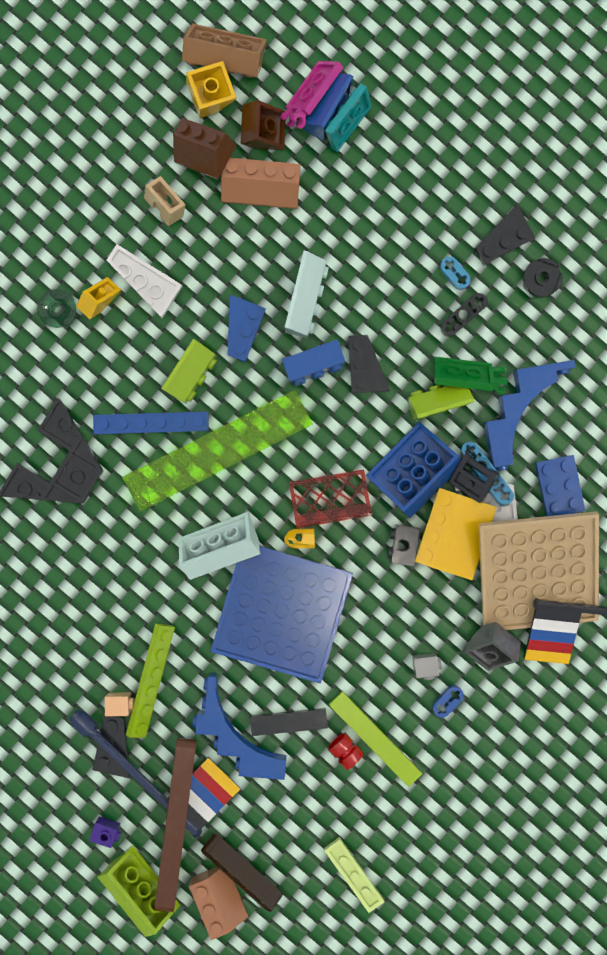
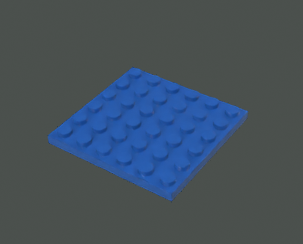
[211,546,353,684]

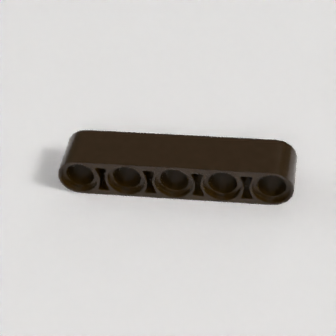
[201,833,283,912]

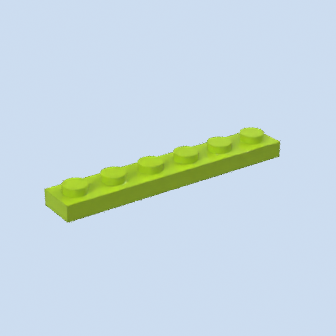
[126,623,175,738]

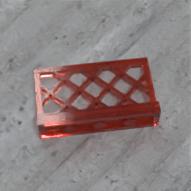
[289,469,372,528]

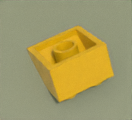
[186,61,236,118]

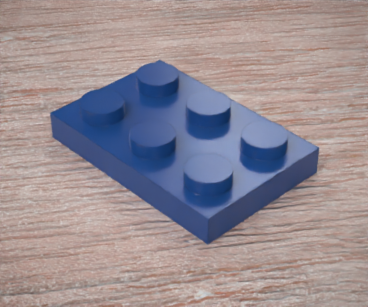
[535,455,586,516]

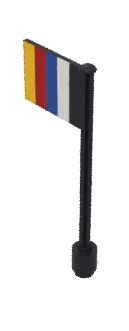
[524,598,607,664]

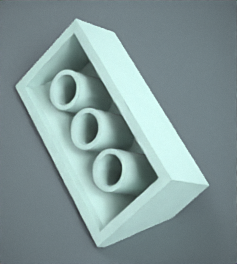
[285,251,329,338]
[179,512,260,580]

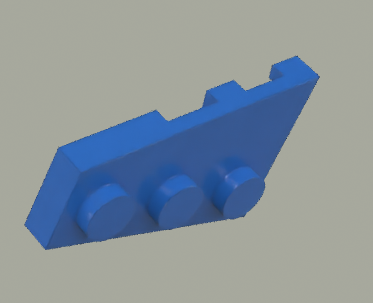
[227,295,266,363]

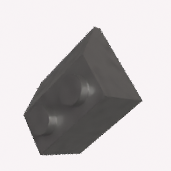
[463,622,521,671]

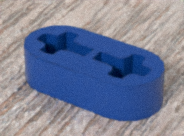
[432,685,464,718]

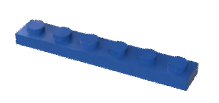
[93,412,209,434]

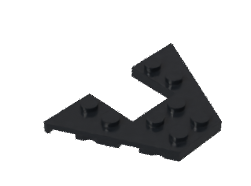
[0,398,104,503]

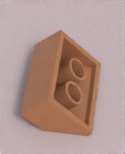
[189,867,248,940]

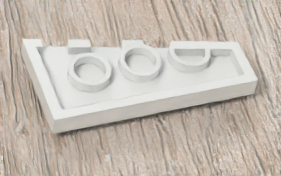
[107,244,183,319]

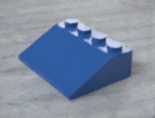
[366,422,461,518]

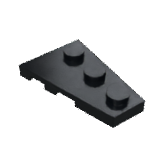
[475,204,535,266]
[348,335,390,394]
[92,715,131,778]

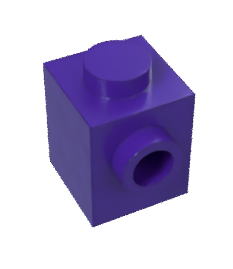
[89,816,122,848]

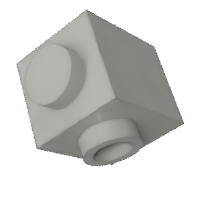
[412,653,442,680]

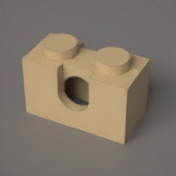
[144,176,185,226]

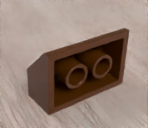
[173,118,236,180]

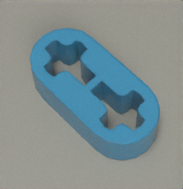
[440,257,471,290]

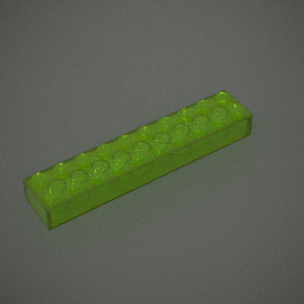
[122,390,313,512]

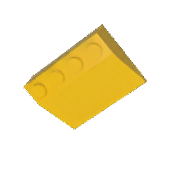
[415,488,497,580]

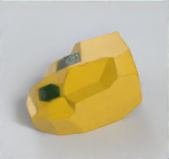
[284,528,315,548]

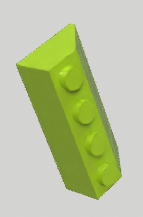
[98,846,180,937]

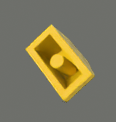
[76,277,121,319]

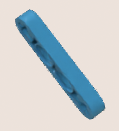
[461,442,514,506]

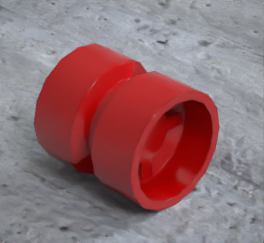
[328,732,364,770]

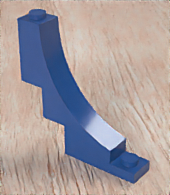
[483,360,575,471]

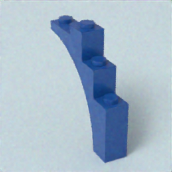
[193,673,287,780]

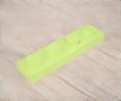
[324,837,384,913]

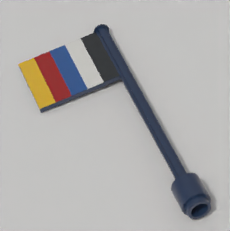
[68,708,241,838]

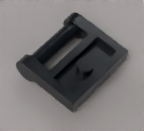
[449,453,500,503]

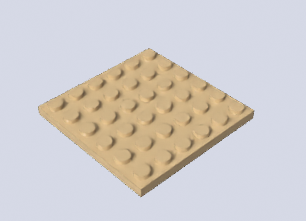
[479,511,599,630]

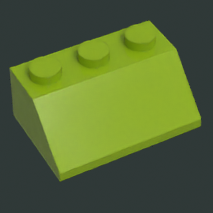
[161,339,217,404]
[407,385,475,421]

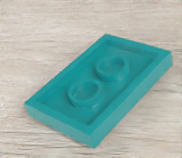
[325,83,372,152]

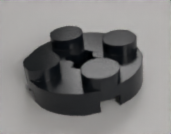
[523,258,563,298]

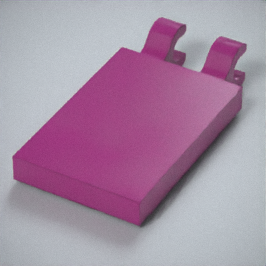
[280,61,344,129]

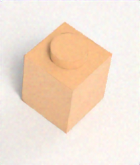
[105,692,135,716]

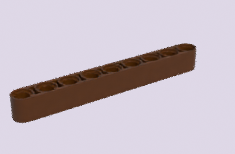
[154,738,196,912]

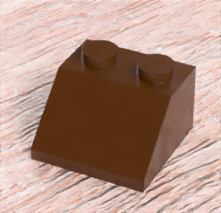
[240,100,286,150]

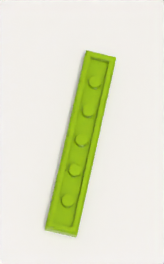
[329,691,422,787]

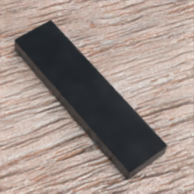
[250,708,328,736]

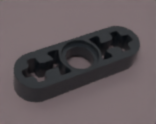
[440,293,488,337]

